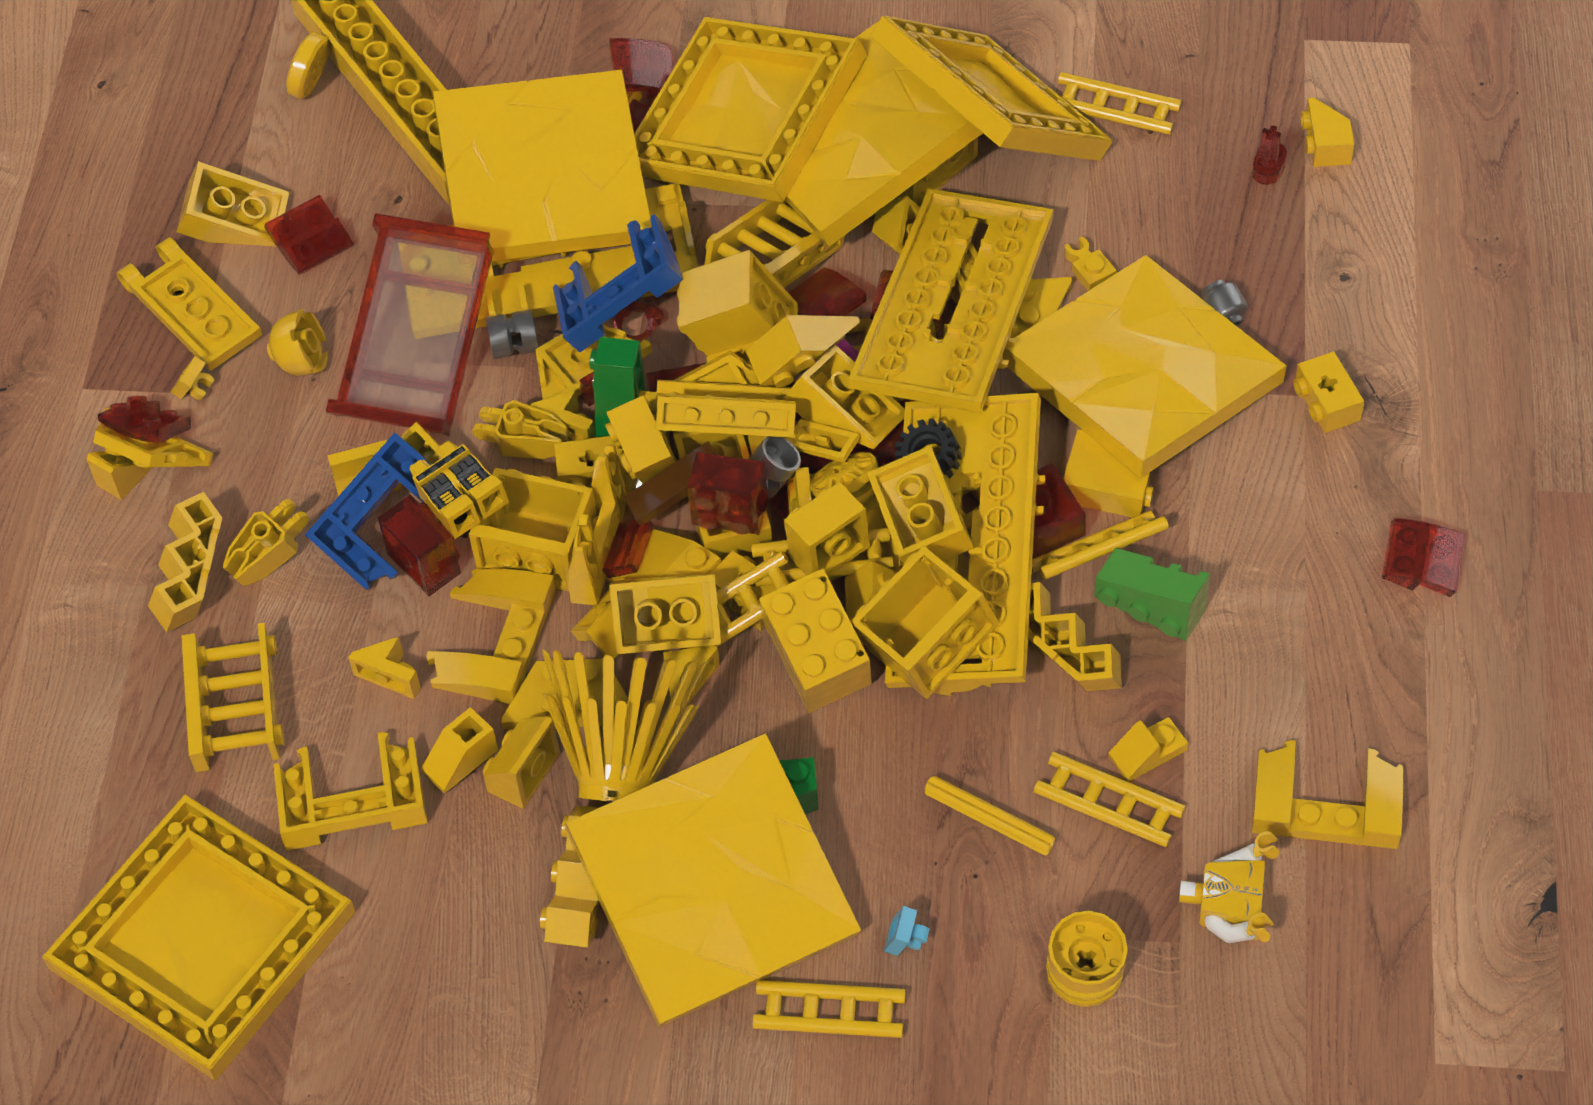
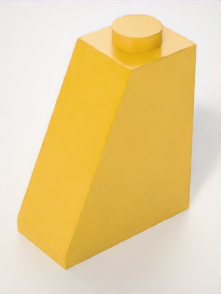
[1061,429,1154,517]

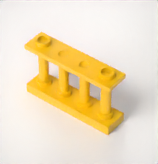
[704,200,845,288]
[656,380,796,438]
[181,623,285,772]

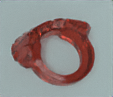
[612,302,664,341]

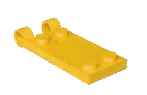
[116,237,262,371]

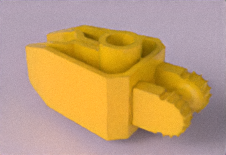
[472,400,569,459]
[223,498,309,586]

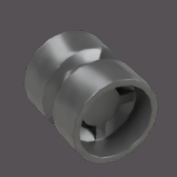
[486,309,538,359]
[739,436,801,499]

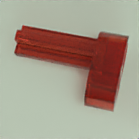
[1252,125,1287,185]

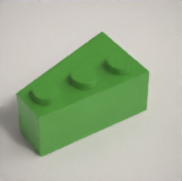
[1094,548,1210,641]

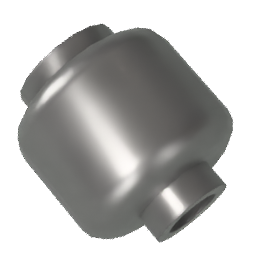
[1201,279,1248,326]

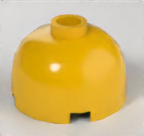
[267,309,328,376]

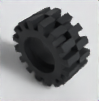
[895,419,962,479]

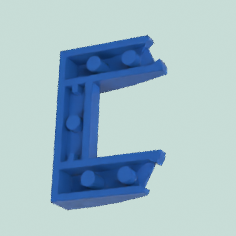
[553,214,683,352]
[305,432,432,590]

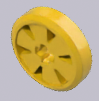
[286,32,329,100]

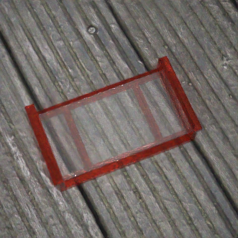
[326,213,494,436]

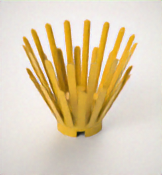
[542,649,707,801]

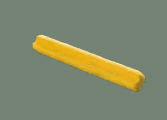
[924,776,1055,855]

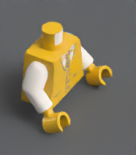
[1179,831,1279,943]

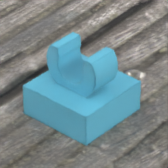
[884,906,930,956]

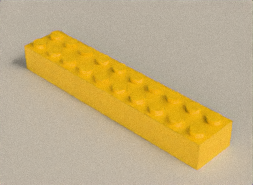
[291,0,450,206]

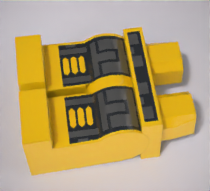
[409,441,509,539]

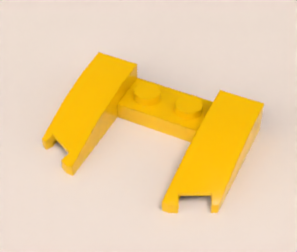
[568,444,627,605]
[426,569,556,704]
[273,732,428,851]
[1252,740,1403,849]

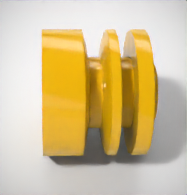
[810,452,886,530]
[1046,911,1128,1007]

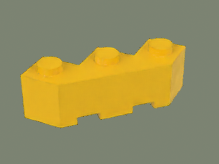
[148,492,222,633]
[1028,582,1122,691]
[540,805,600,948]

